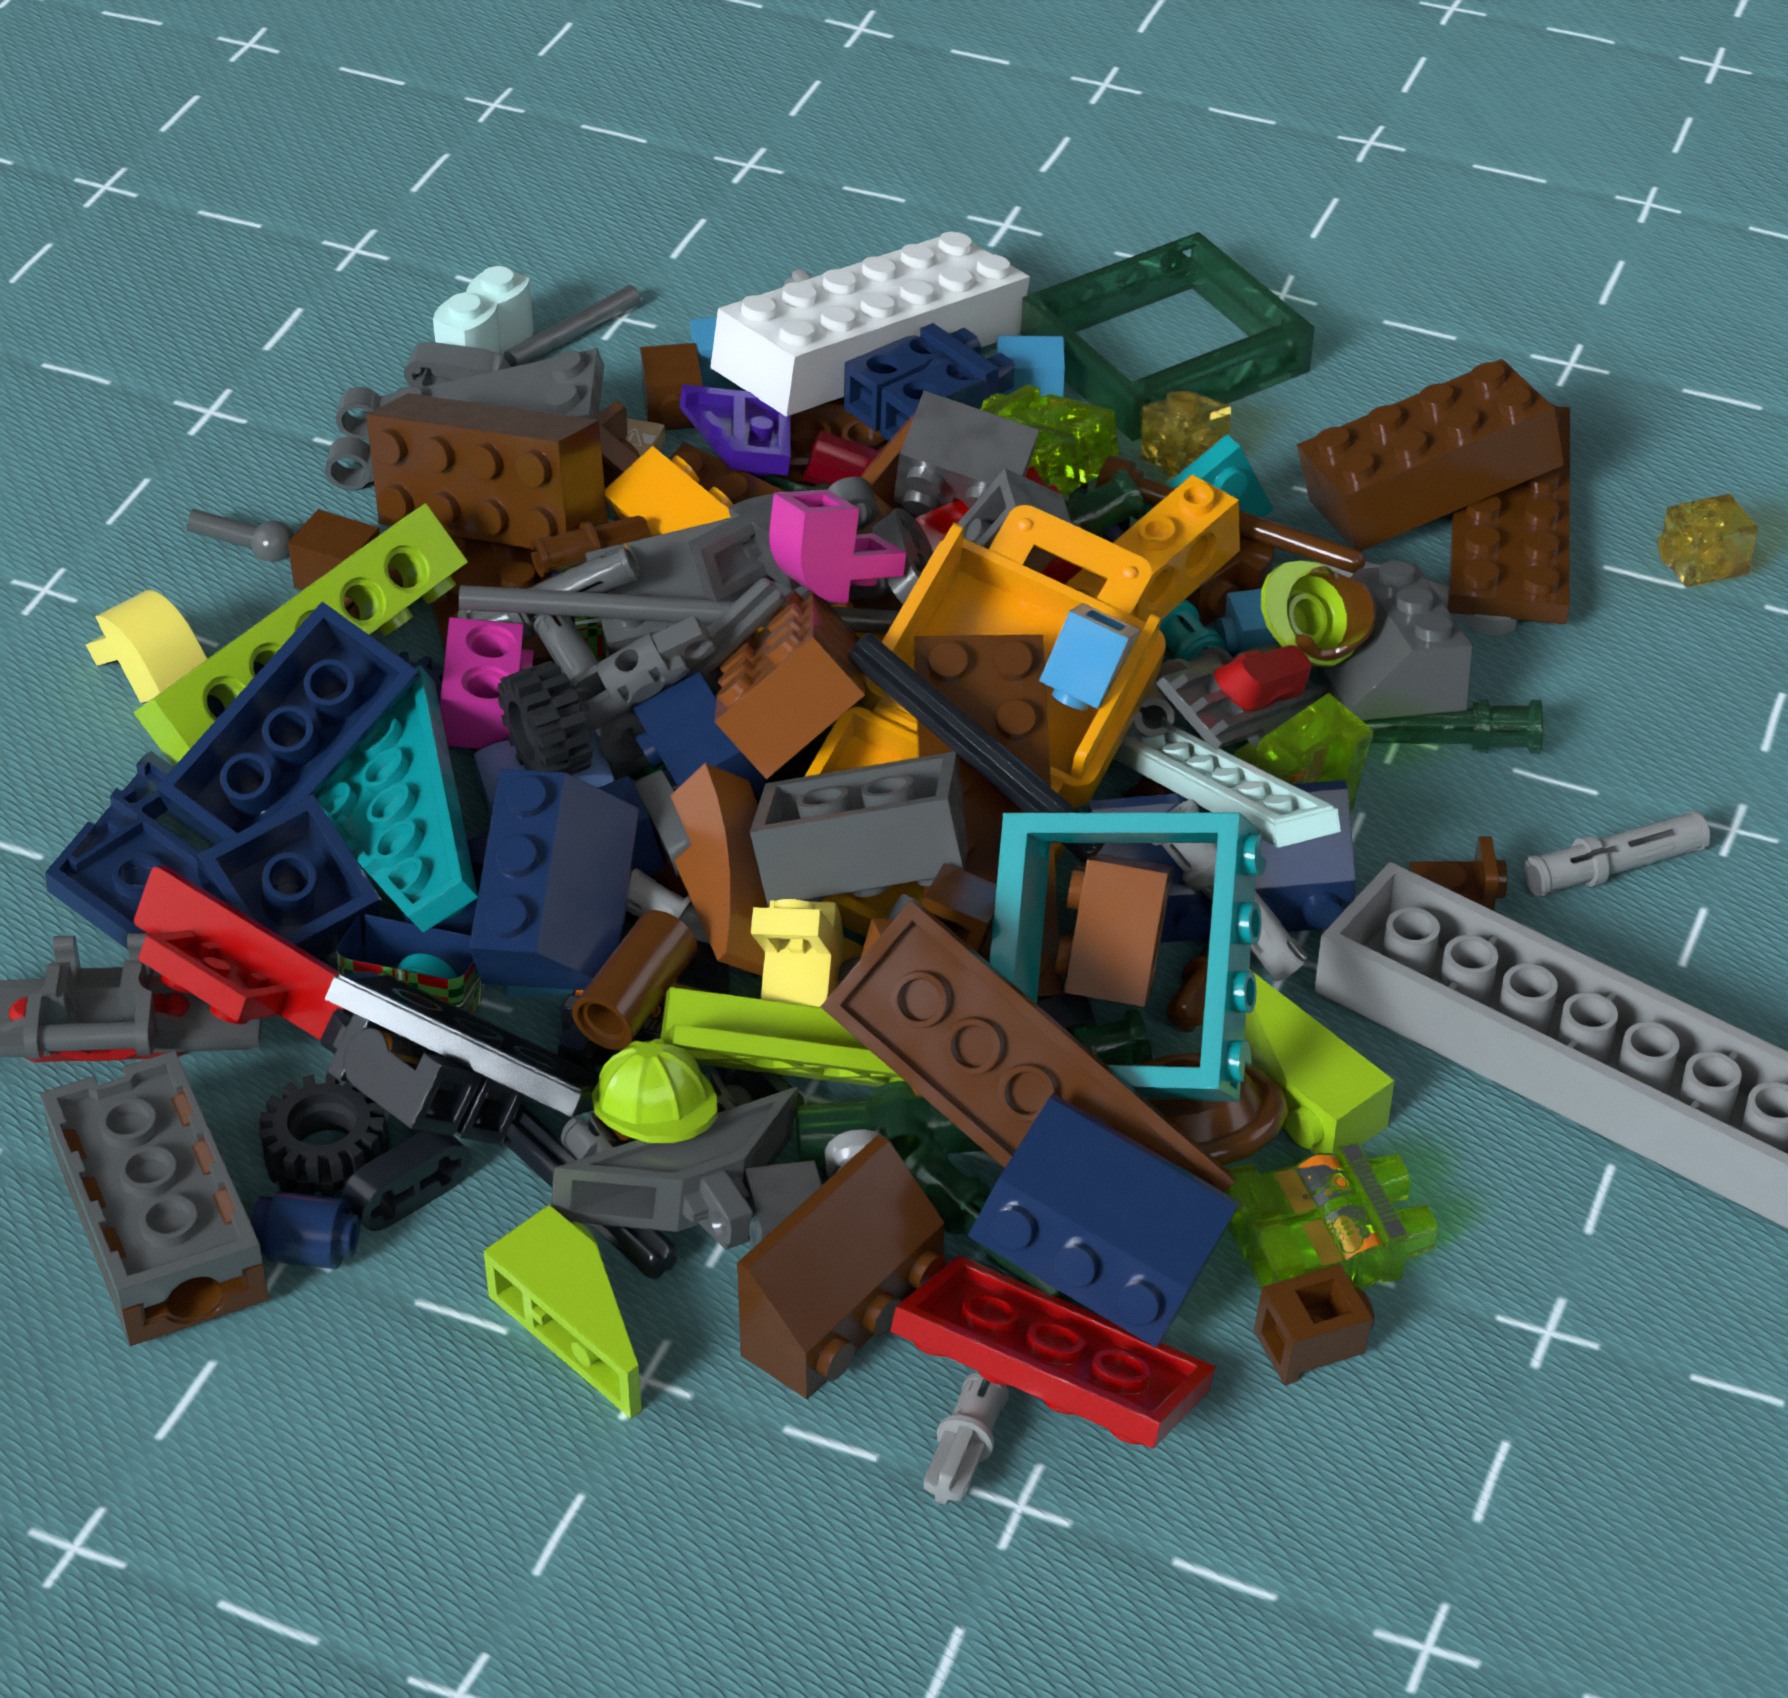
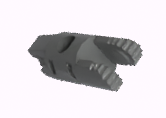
[570,616,716,733]

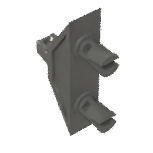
[551,1072,798,1250]

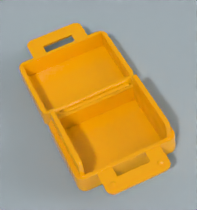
[804,505,1166,961]

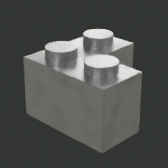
[893,390,1039,516]

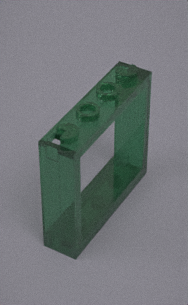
[1021,232,1315,442]

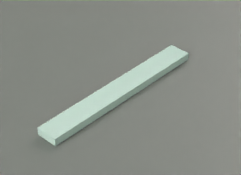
[1113,720,1341,848]

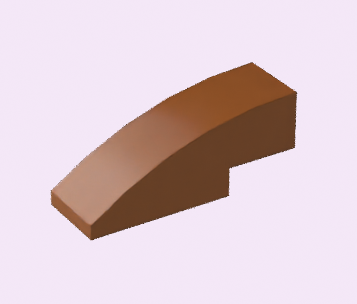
[670,763,770,976]

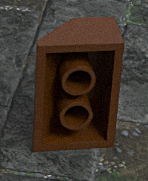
[737,1134,946,1399]

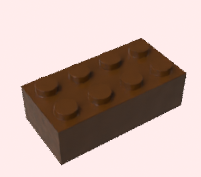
[1297,359,1564,551]
[366,393,608,548]

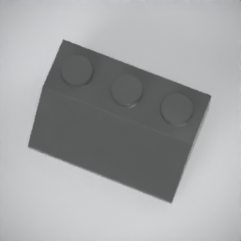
[1315,561,1472,722]
[750,751,969,906]

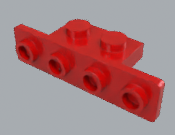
[134,866,347,1041]

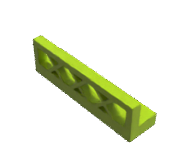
[661,987,914,1092]

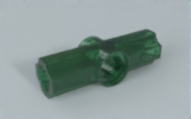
[795,1081,985,1172]

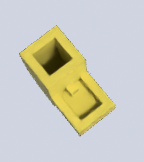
[85,590,207,703]
[751,899,844,1007]

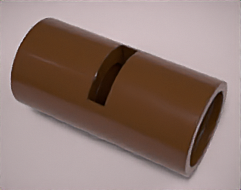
[572,910,698,1050]

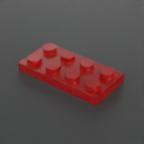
[890,1255,1216,1449]

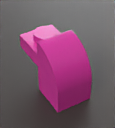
[769,490,906,604]

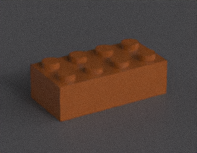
[714,590,865,779]

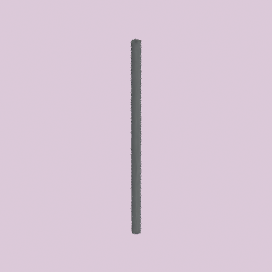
[459,585,900,634]

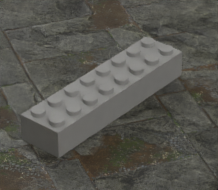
[1314,861,1788,1229]

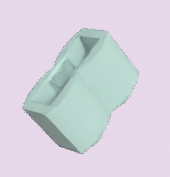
[433,266,534,357]

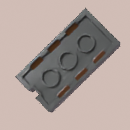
[40,1051,269,1346]

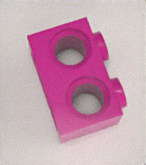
[440,617,534,749]

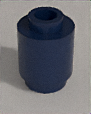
[250,1191,360,1270]

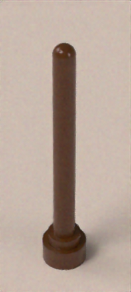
[1095,455,1366,573]

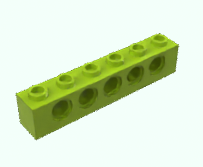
[133,503,468,766]

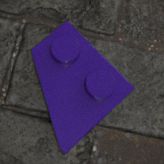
[679,384,791,476]

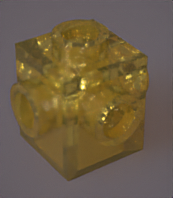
[1140,391,1231,477]
[1658,493,1758,588]

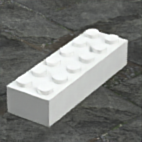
[711,232,1030,417]

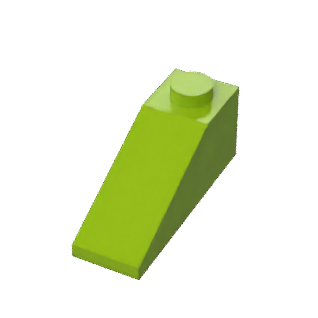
[1244,969,1395,1161]
[483,1205,642,1419]

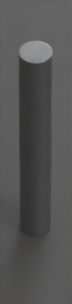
[504,285,641,367]

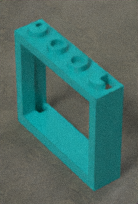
[990,812,1266,1102]

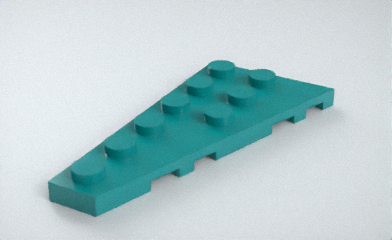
[315,665,478,933]

